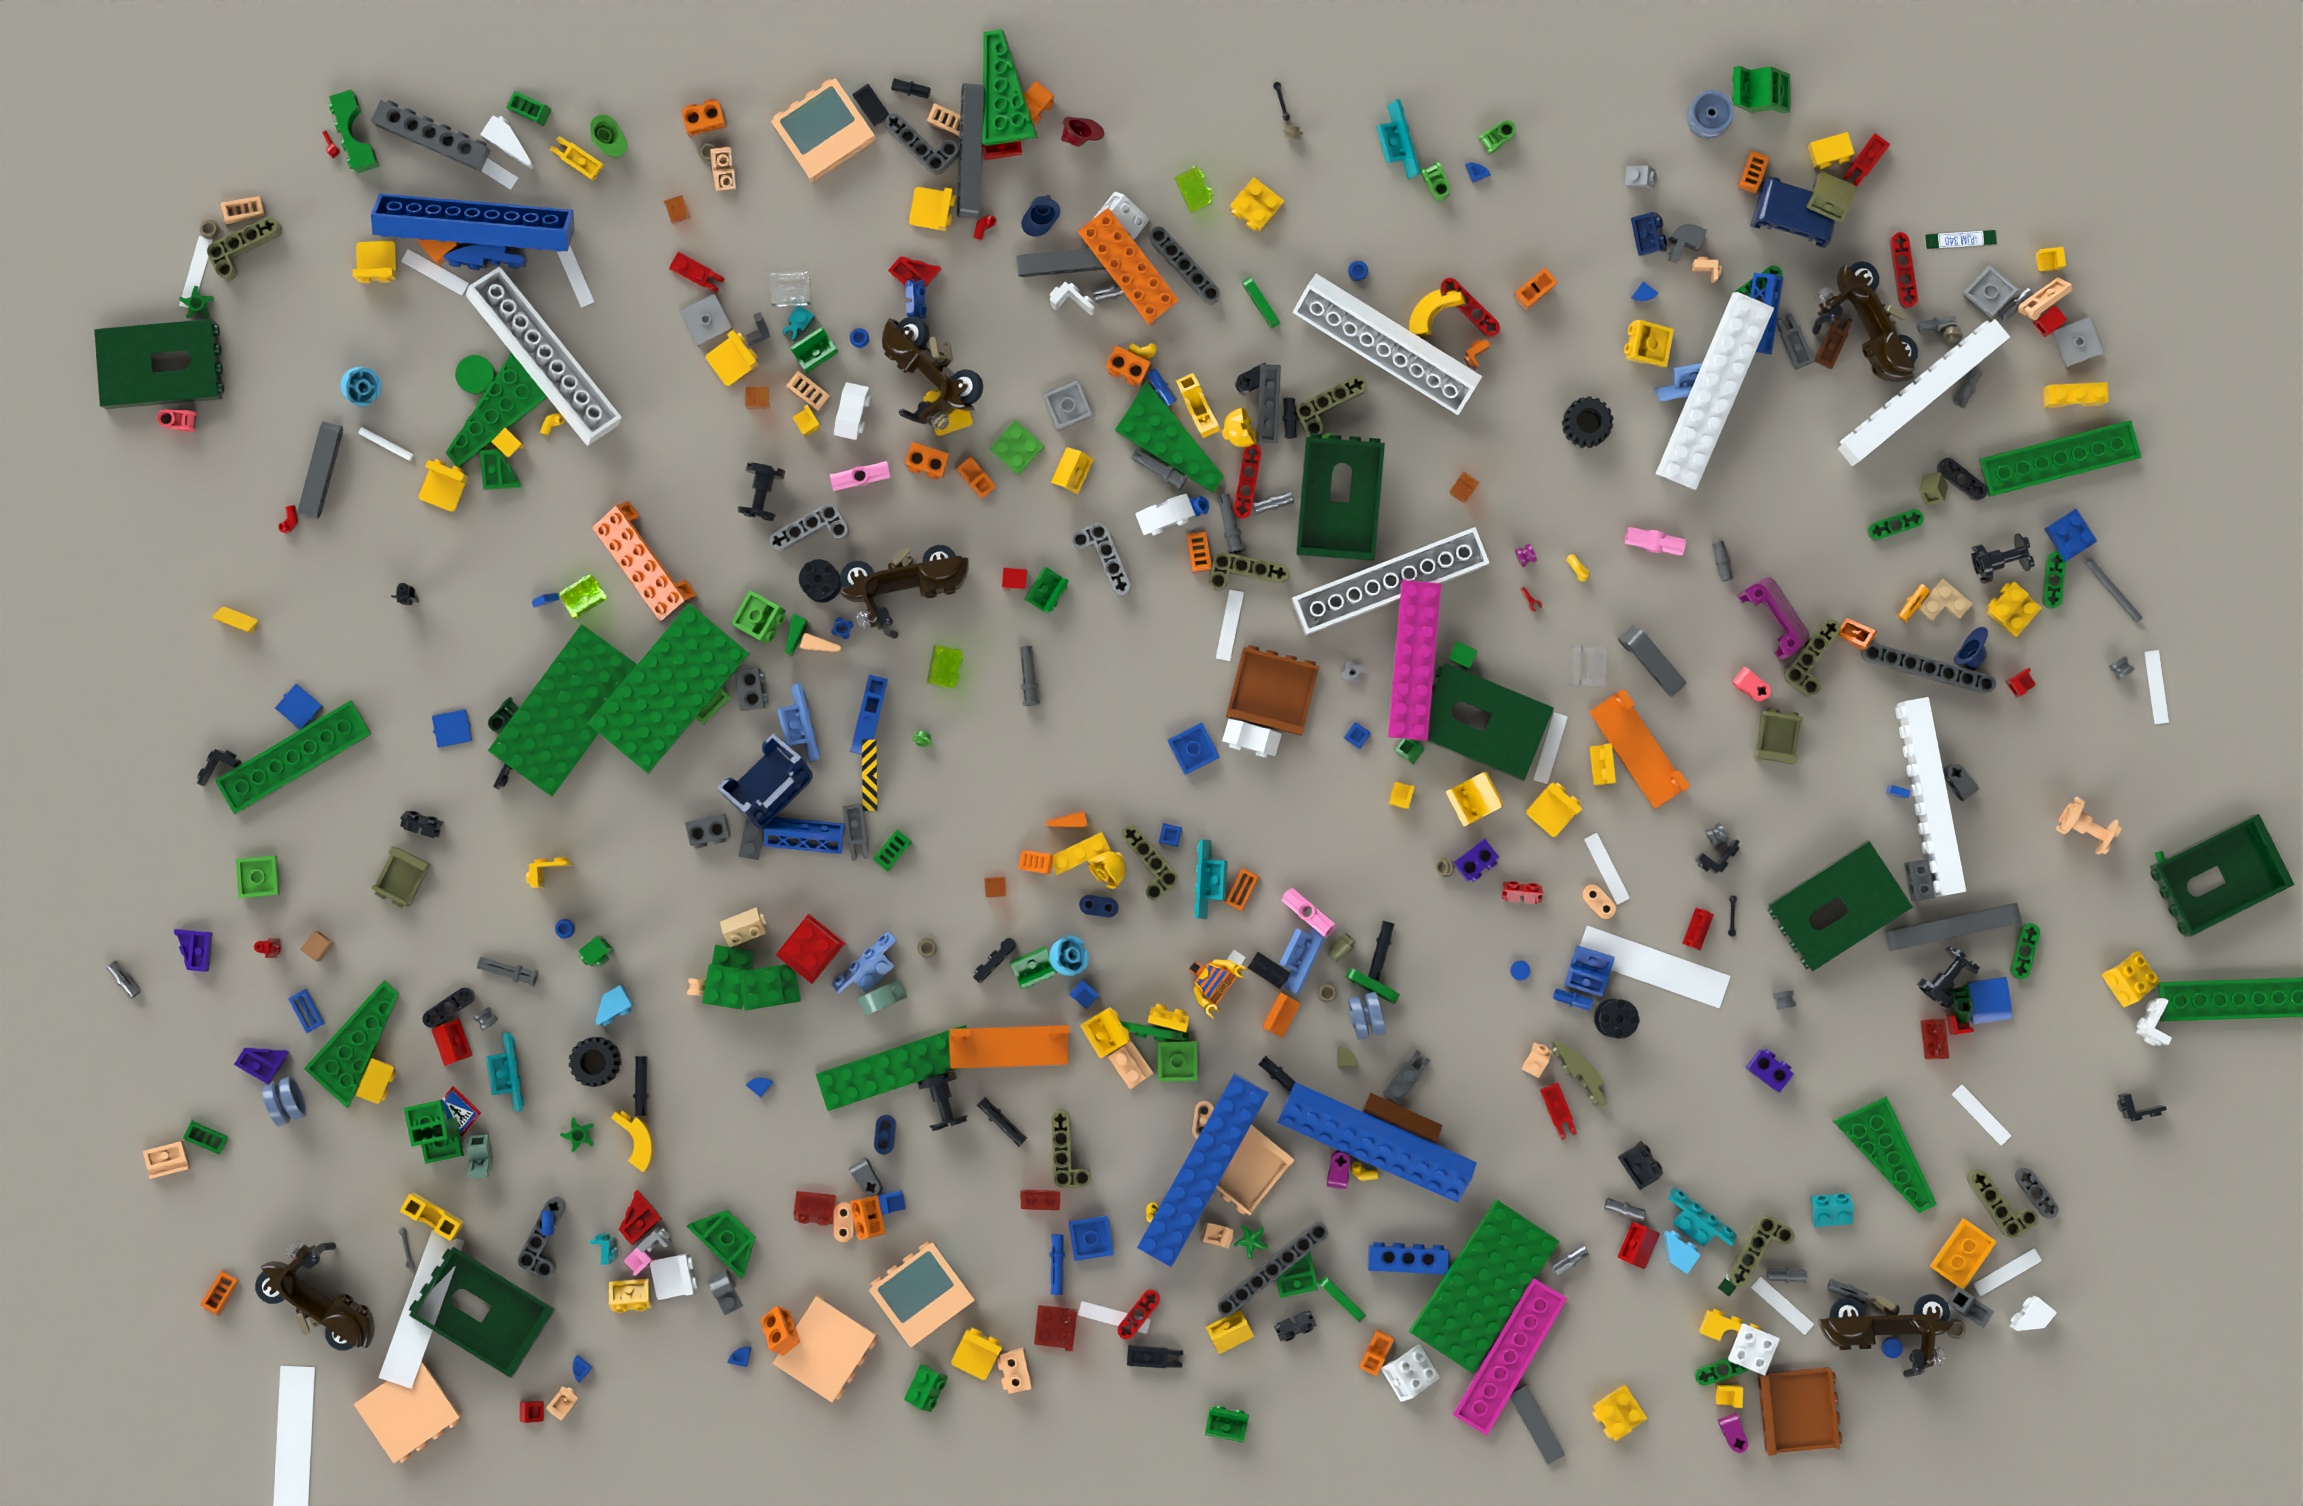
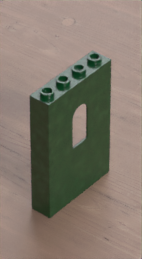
[94,319,224,409]
[1296,433,1385,561]
[1427,663,1554,781]
[2149,814,2295,937]
[1767,840,1913,972]
[409,1247,555,1378]

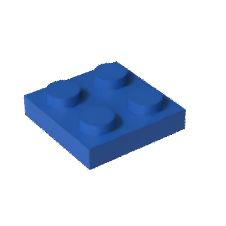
[2044,508,2097,562]
[1167,723,1220,775]
[1069,1215,1114,1261]

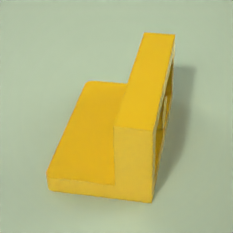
[1051,447,1094,494]
[1206,1310,1254,1354]

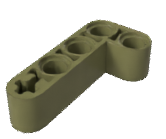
[207,217,282,281]
[1296,375,1367,437]
[1210,552,1289,591]
[1784,619,1840,697]
[1122,825,1178,901]
[1052,1109,1092,1188]
[1967,1169,2039,1238]
[1728,1215,1795,1287]

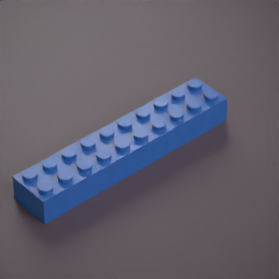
[371,193,575,252]
[1137,1073,1269,1267]
[1277,1082,1477,1203]

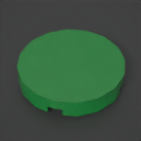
[455,355,495,394]

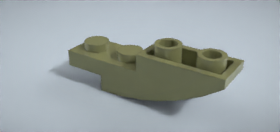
[1551,1041,1608,1108]

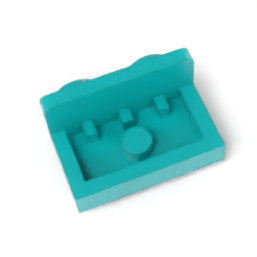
[1810,1193,1854,1227]
[590,1233,618,1265]

